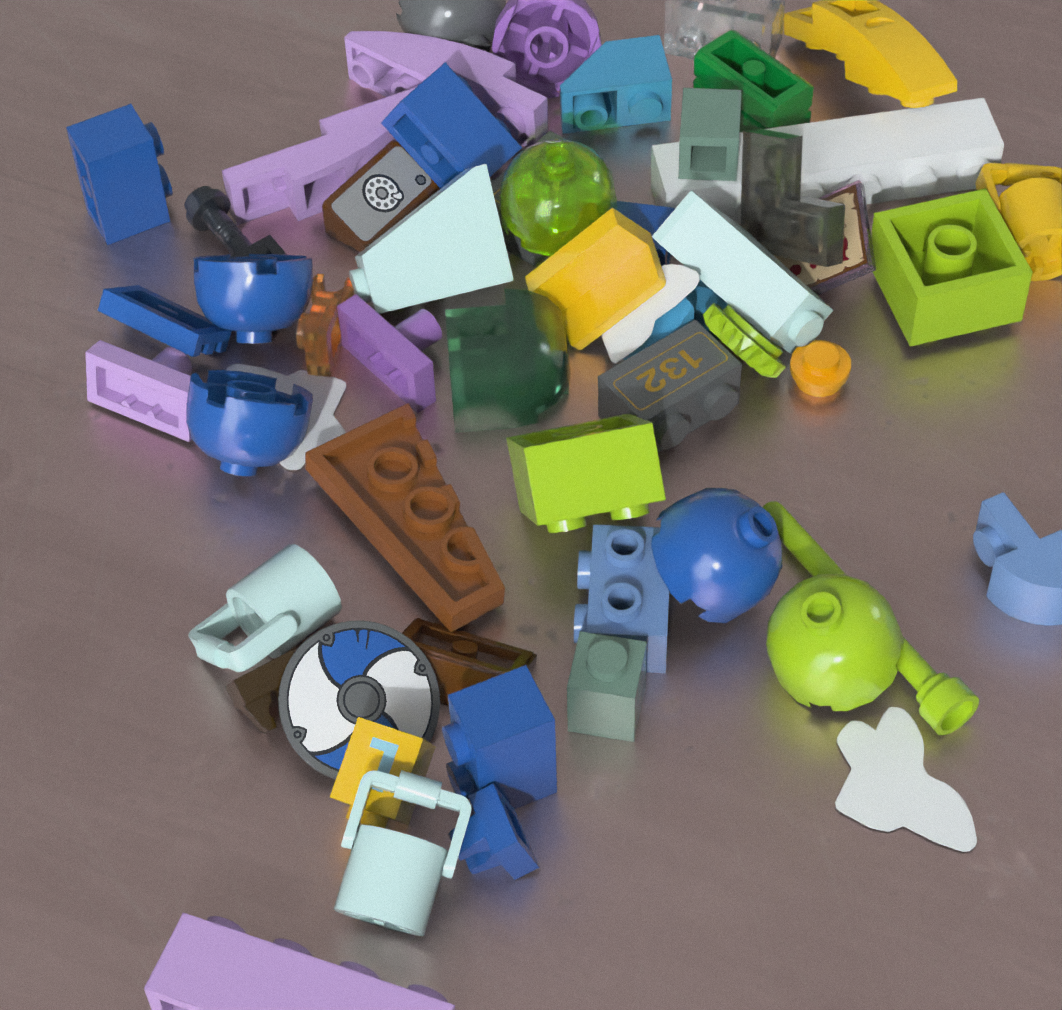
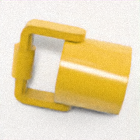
[975,163,1062,281]

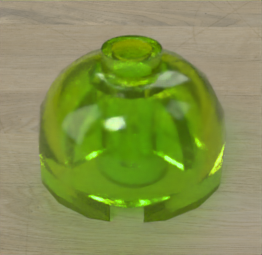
[499,139,617,256]

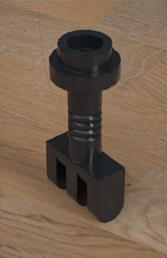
[184,186,286,258]

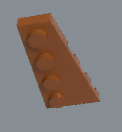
[305,403,505,632]

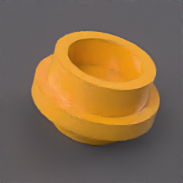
[790,340,851,397]

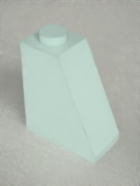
[349,164,514,314]
[652,190,833,354]

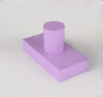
[85,340,192,442]

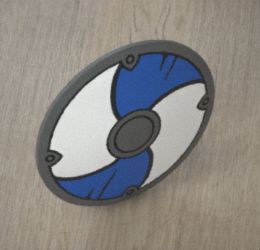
[278,621,440,780]

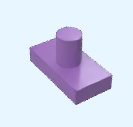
[337,294,442,413]

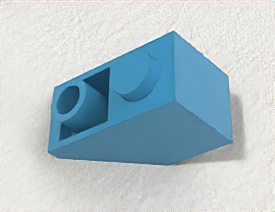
[560,35,672,134]

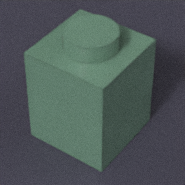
[678,88,741,181]
[567,631,647,742]

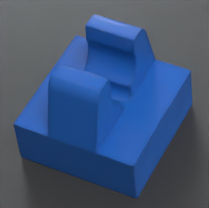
[448,783,540,880]

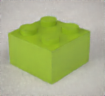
[868,188,1033,347]
[506,414,666,533]

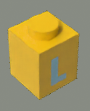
[330,717,436,828]

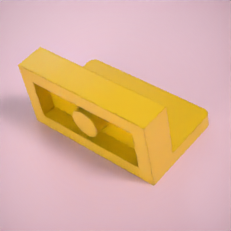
[525,207,666,350]

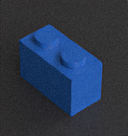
[381,62,522,189]
[66,104,173,246]
[442,665,557,809]

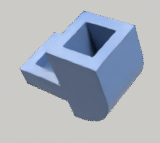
[973,492,1062,626]

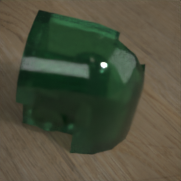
[445,288,571,433]

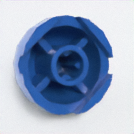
[193,254,313,343]
[186,370,313,476]
[651,488,782,623]

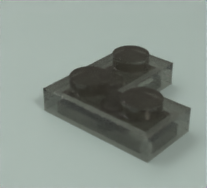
[740,128,845,267]

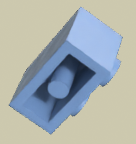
[574,525,669,673]

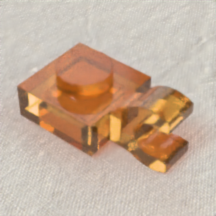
[296,274,354,377]

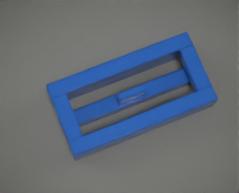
[98,285,232,357]

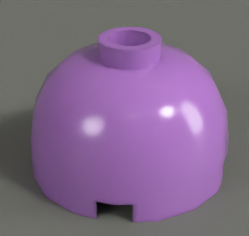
[492,0,602,99]

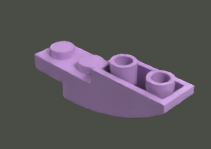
[344,31,548,147]
[222,87,416,225]

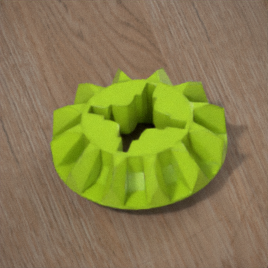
[703,303,786,378]

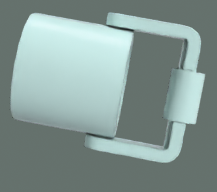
[188,544,342,672]
[333,770,471,936]

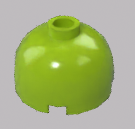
[766,574,904,711]

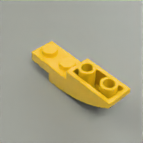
[783,0,957,108]

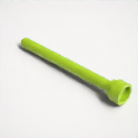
[762,501,979,735]

